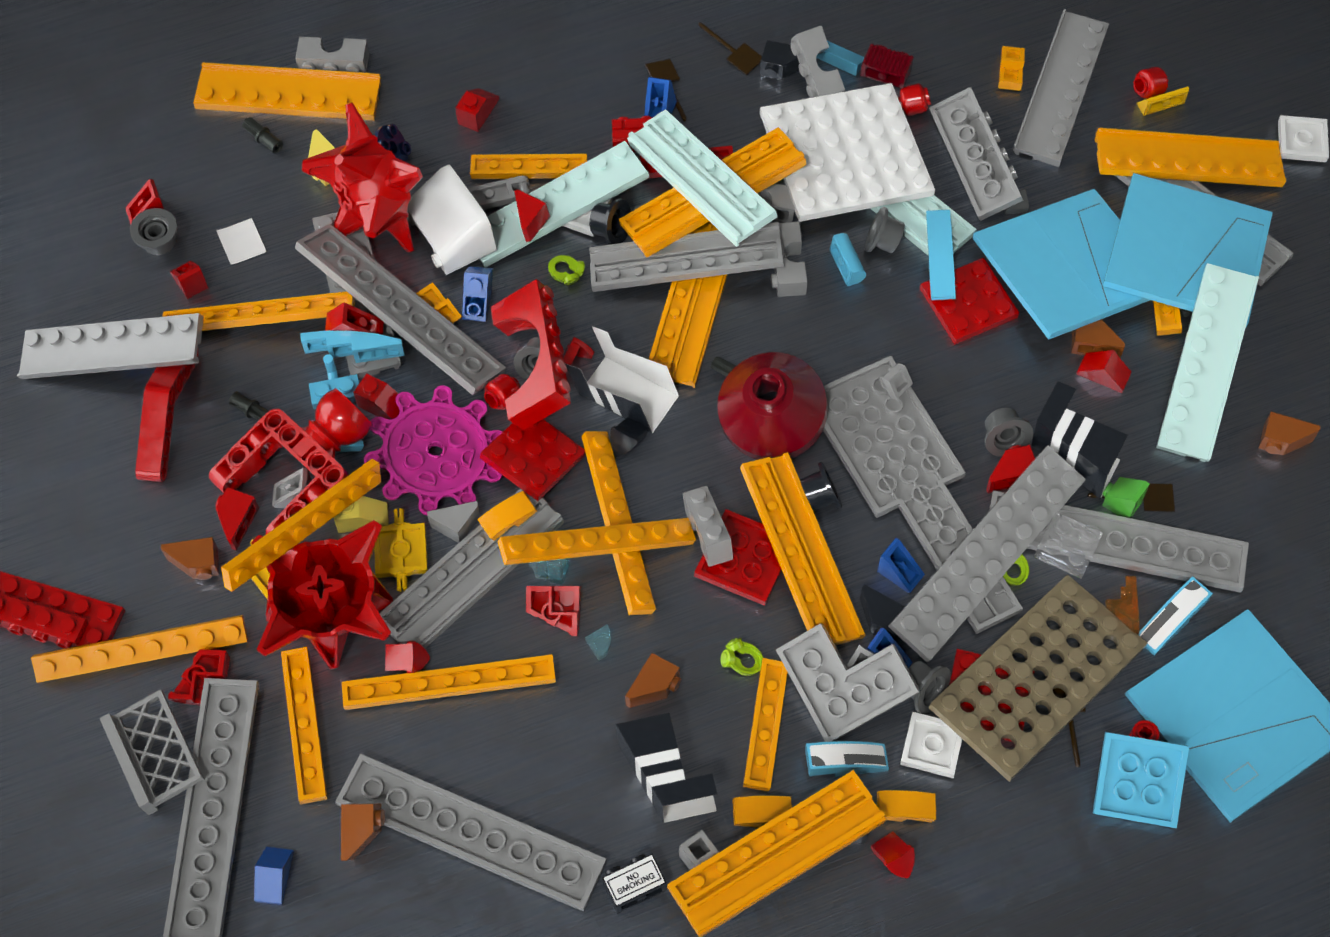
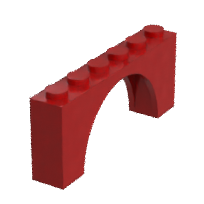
[491,279,571,430]

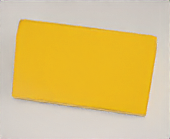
[1137,86,1189,116]

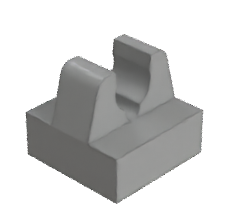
[879,363,913,399]

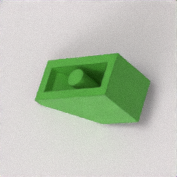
[1102,477,1150,518]

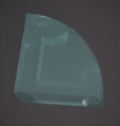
[585,625,611,661]

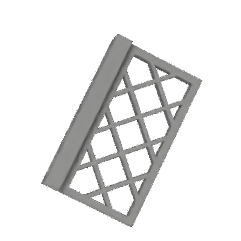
[100,689,204,815]

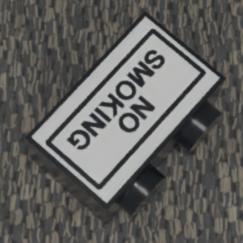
[602,854,667,914]

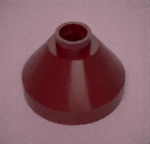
[717,352,828,460]

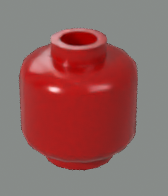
[1133,67,1168,99]
[898,83,931,116]
[484,374,520,411]

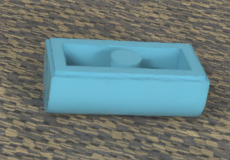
[829,233,866,287]

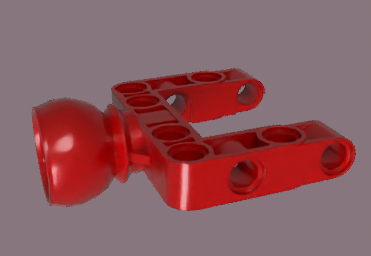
[209,388,373,545]

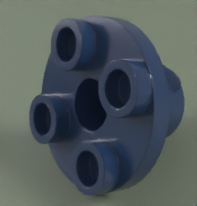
[374,124,411,162]

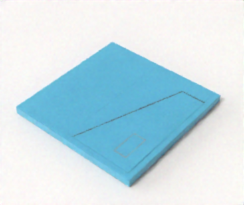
[1103,173,1273,327]
[972,189,1150,340]
[1125,609,1330,823]

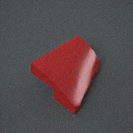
[526,586,581,636]
[168,649,230,706]

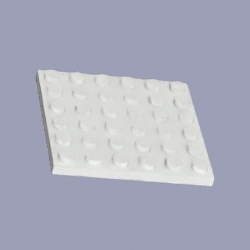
[760,83,935,222]

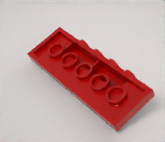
[0,571,125,649]

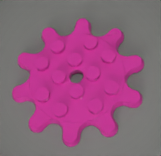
[364,385,503,516]

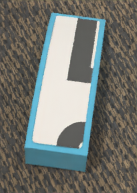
[1138,576,1213,656]
[805,741,889,777]

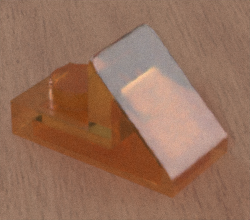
[1105,576,1139,634]

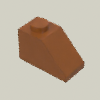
[1071,319,1125,358]
[1258,412,1321,455]
[161,537,219,580]
[625,653,682,708]
[341,803,385,861]

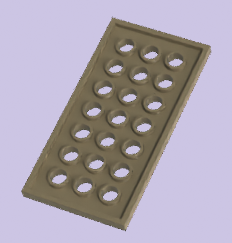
[929,574,1148,782]

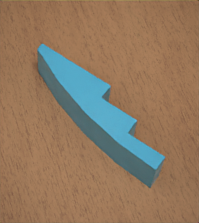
[926,210,956,300]
[300,331,405,363]

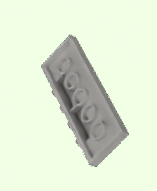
[929,87,1024,221]

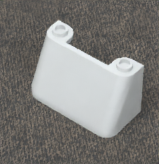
[407,164,497,275]

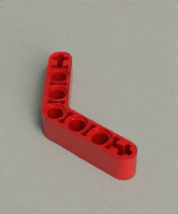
[135,350,199,483]

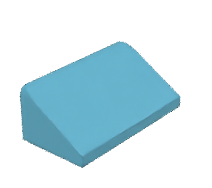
[816,41,865,76]

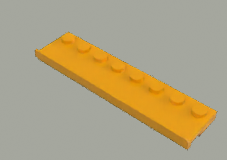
[193,63,381,121]
[619,127,807,258]
[1095,128,1286,187]
[649,221,728,388]
[740,452,866,646]
[667,770,886,937]

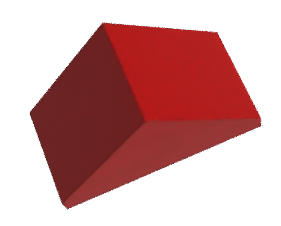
[125,179,164,224]
[514,190,550,242]
[170,260,208,299]
[1076,350,1132,393]

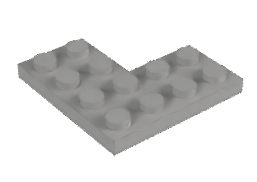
[776,623,921,742]

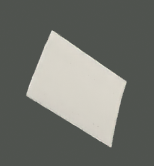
[216,218,267,265]

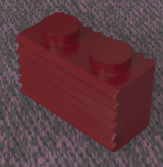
[860,43,914,88]

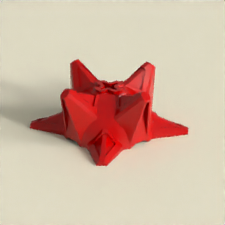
[302,103,423,252]
[251,520,393,669]

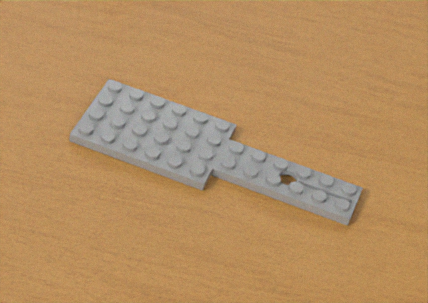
[823,356,1023,634]

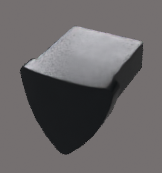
[610,417,649,457]

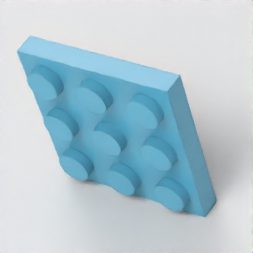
[1092,732,1189,828]

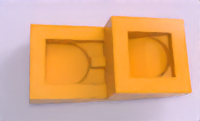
[998,46,1025,91]
[416,282,462,324]
[477,491,537,541]
[877,790,936,823]
[732,796,792,827]

